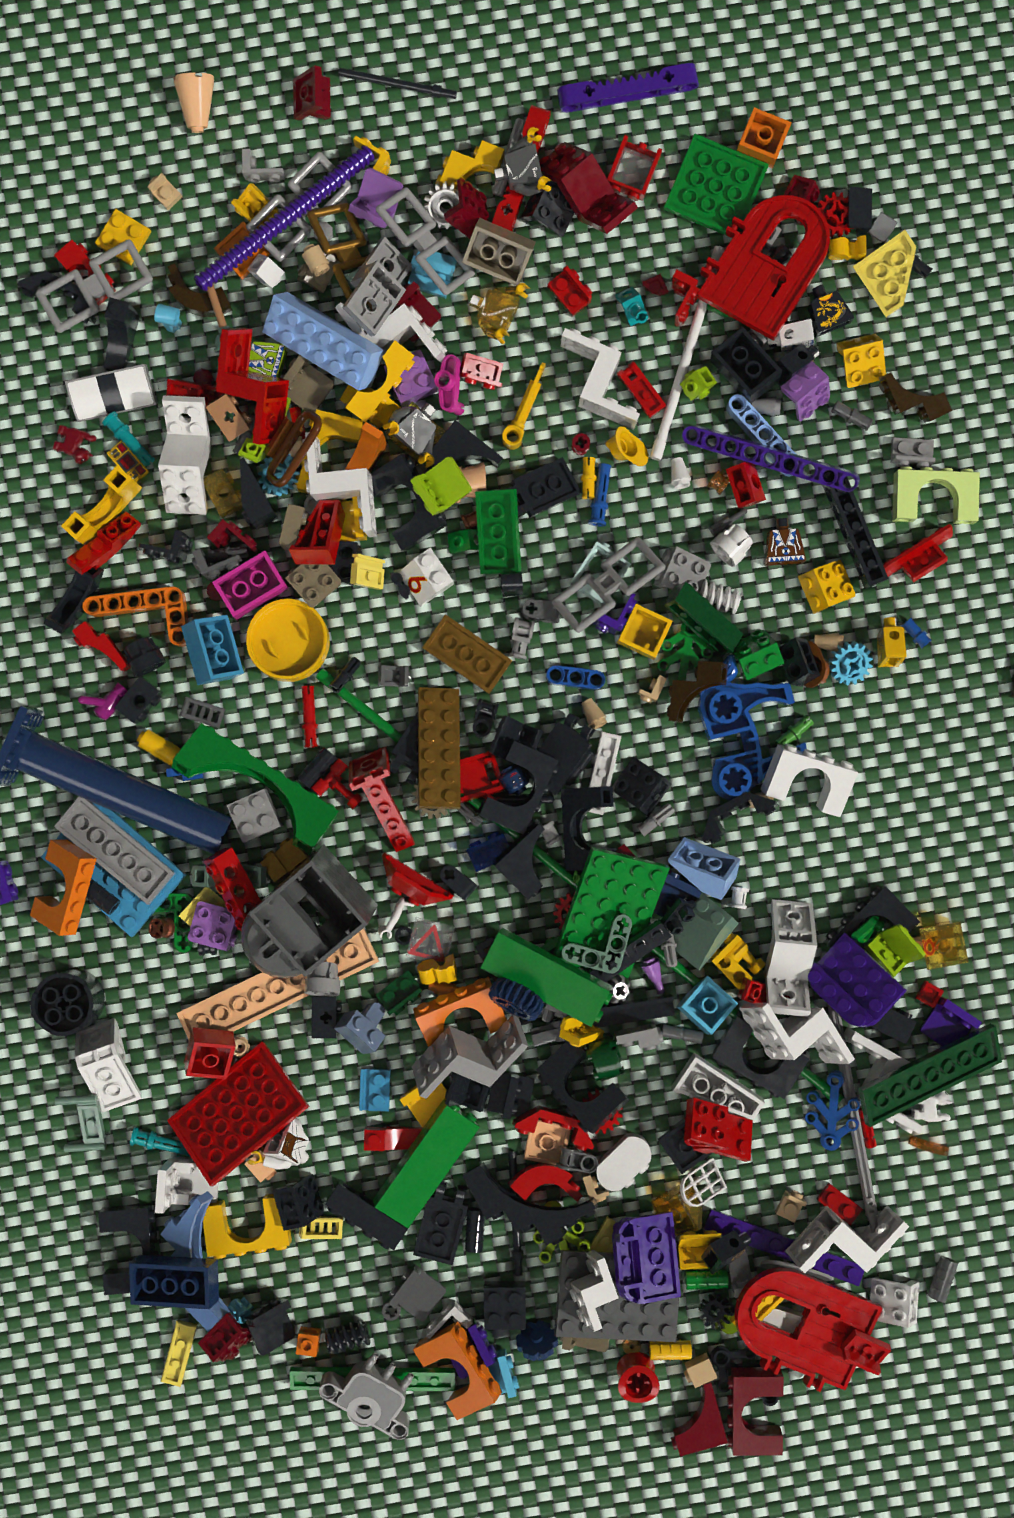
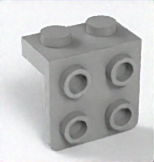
[653,546,711,593]

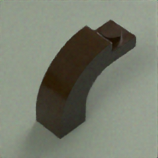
[167,263,233,317]

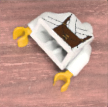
[247,1118,309,1170]

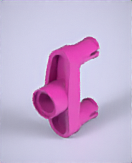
[434,354,465,416]

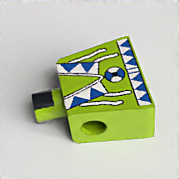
[249,342,288,378]

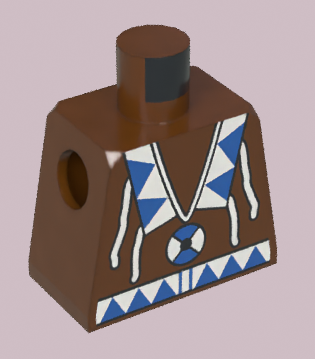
[764,518,806,566]

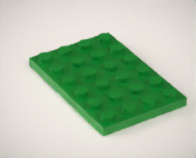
[553,847,670,978]

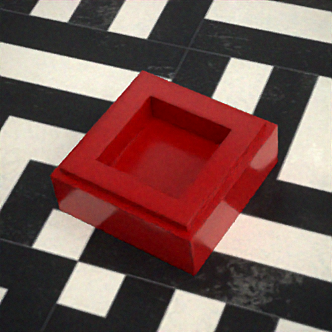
[915,980,944,1009]

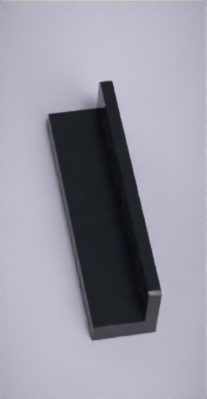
[593,994,675,1027]

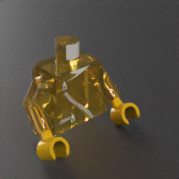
[469,283,530,344]

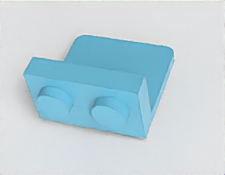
[488,1348,519,1398]

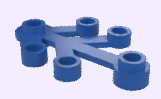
[805,1070,861,1151]

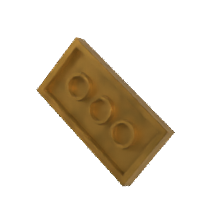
[422,614,512,694]

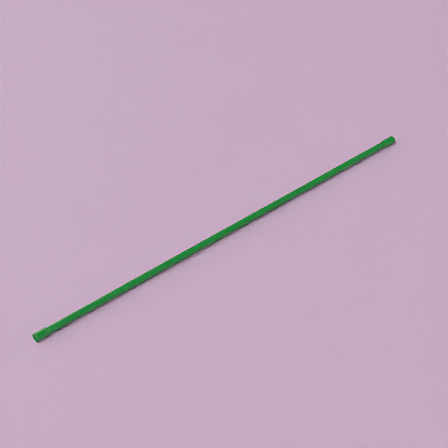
[315,668,844,1104]

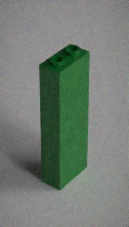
[481,928,613,1027]
[373,1100,480,1228]

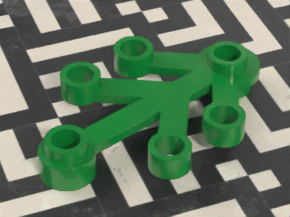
[657,623,713,681]

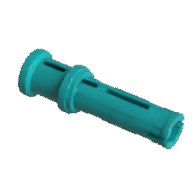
[102,412,155,468]
[130,1127,191,1157]

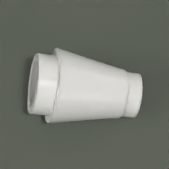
[671,457,691,489]

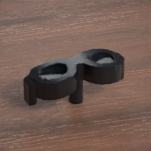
[390,572,411,600]

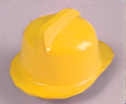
[606,426,648,466]

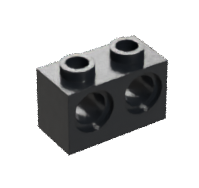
[331,541,362,585]
[779,637,820,687]

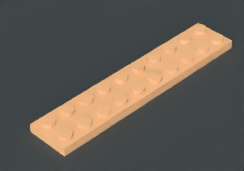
[176,928,379,1039]

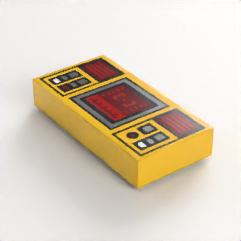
[107,441,149,482]

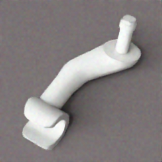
[378,897,414,939]

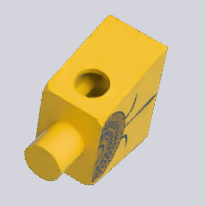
[877,617,907,667]

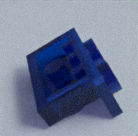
[466,832,509,872]

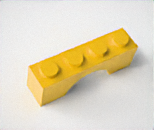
[346,340,415,422]

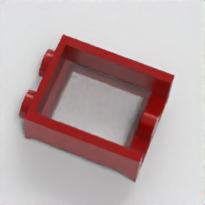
[607,135,662,201]

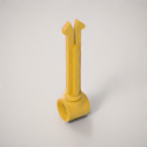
[502,362,546,450]

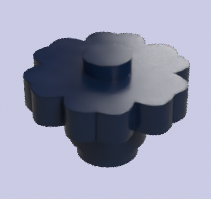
[516,1320,558,1361]

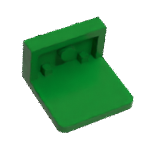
[732,630,784,680]

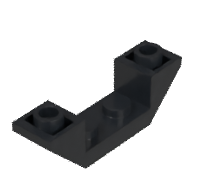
[17,271,97,324]
[702,792,780,844]

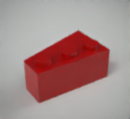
[289,500,345,565]

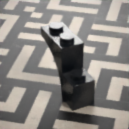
[44,567,104,634]

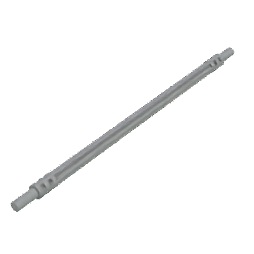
[819,951,878,1233]

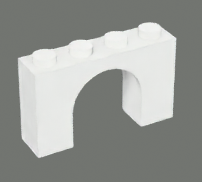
[761,744,858,817]

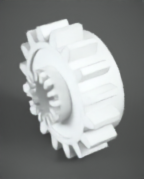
[424,181,459,229]

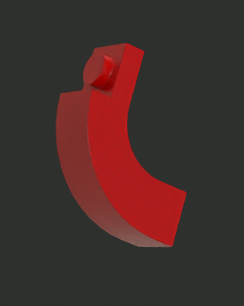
[507,1163,583,1202]

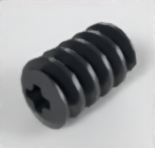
[325,1320,371,1354]

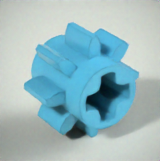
[228,1297,254,1324]

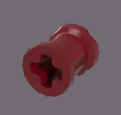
[571,433,590,456]

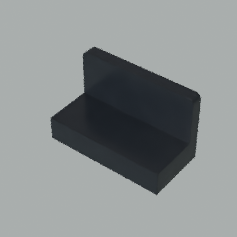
[847,186,872,235]

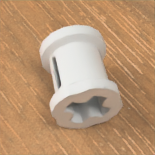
[728,886,749,909]

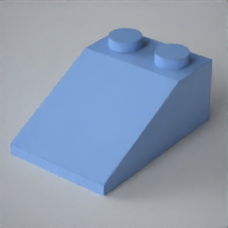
[668,837,741,900]

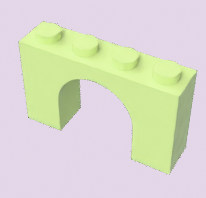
[892,467,980,524]

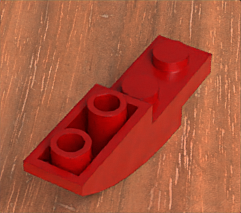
[67,512,141,575]

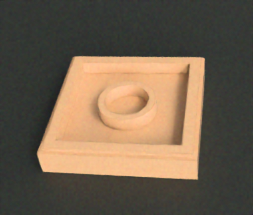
[523,1119,571,1165]

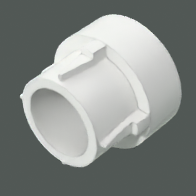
[710,524,753,567]

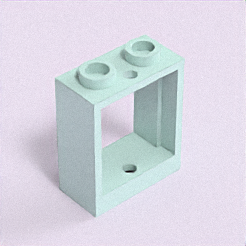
[569,542,631,606]

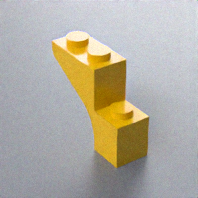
[436,140,505,189]

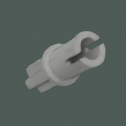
[636,803,675,837]
[661,928,678,967]

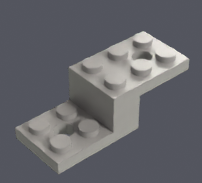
[342,237,412,337]

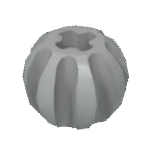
[606,974,630,1004]

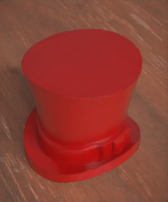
[617,1352,660,1403]

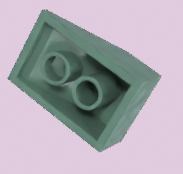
[674,893,739,971]

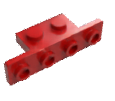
[883,524,953,582]

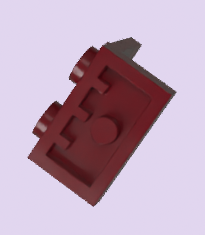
[207,519,259,554]
[198,1313,253,1362]

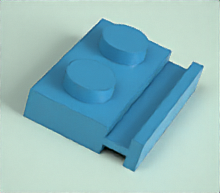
[359,1068,391,1112]

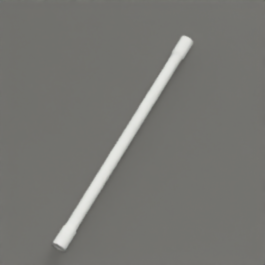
[650,246,725,461]

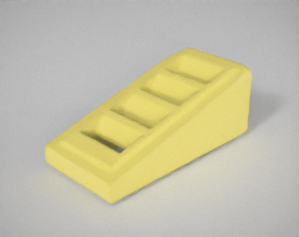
[299,1216,343,1239]

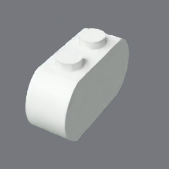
[596,1133,651,1191]

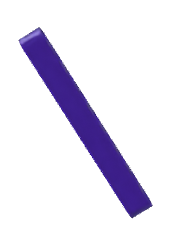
[682,425,860,492]

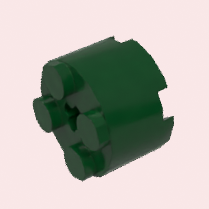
[586,1034,625,1081]

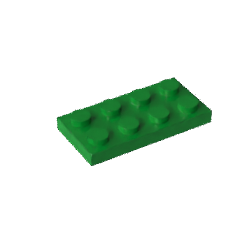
[475,489,521,574]

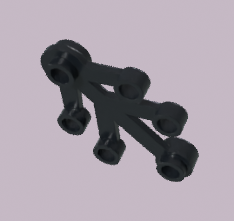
[710,1346,778,1406]

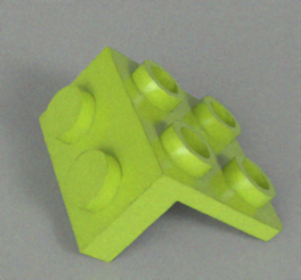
[410,457,472,516]
[864,924,925,977]

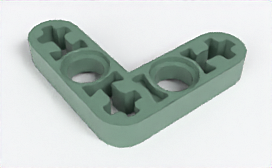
[561,914,632,974]

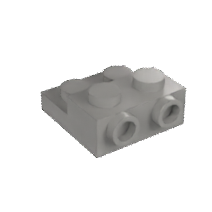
[614,1023,664,1051]

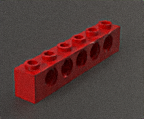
[203,847,261,930]

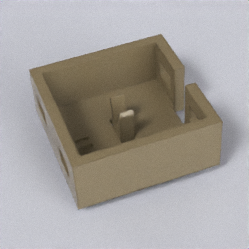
[279,504,309,551]

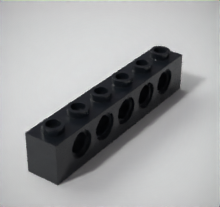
[822,465,889,589]

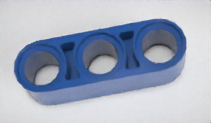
[546,665,605,690]

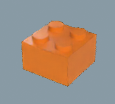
[737,107,792,169]

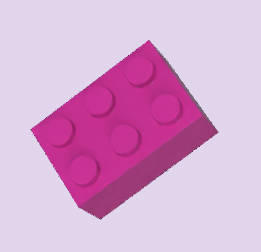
[212,551,289,620]

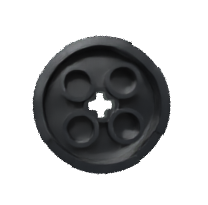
[31,969,105,1036]

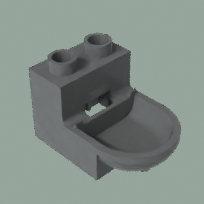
[241,844,378,978]

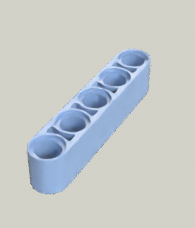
[726,394,797,477]

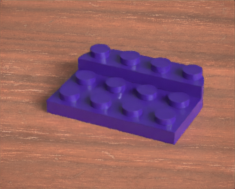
[808,933,907,1027]
[612,1211,681,1304]

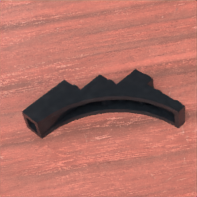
[463,1162,598,1246]

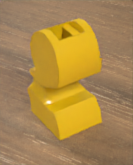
[828,235,866,261]
[417,954,457,985]

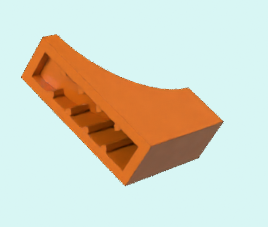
[345,421,388,473]

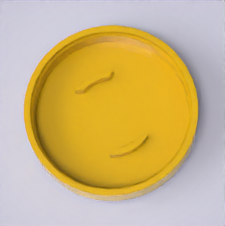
[246,599,330,682]

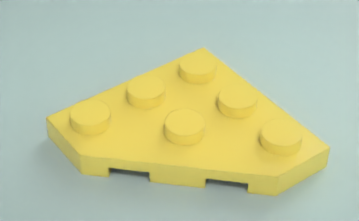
[853,230,917,318]

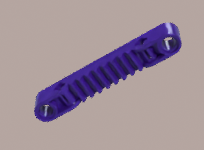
[557,63,699,113]

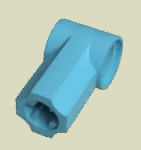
[154,304,182,333]

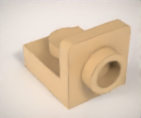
[148,173,182,210]
[637,675,667,703]
[582,1173,610,1202]
[775,1190,807,1223]

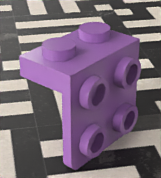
[348,168,403,229]
[781,361,830,421]
[188,901,238,951]

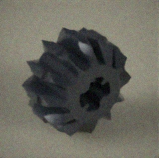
[699,1293,734,1330]

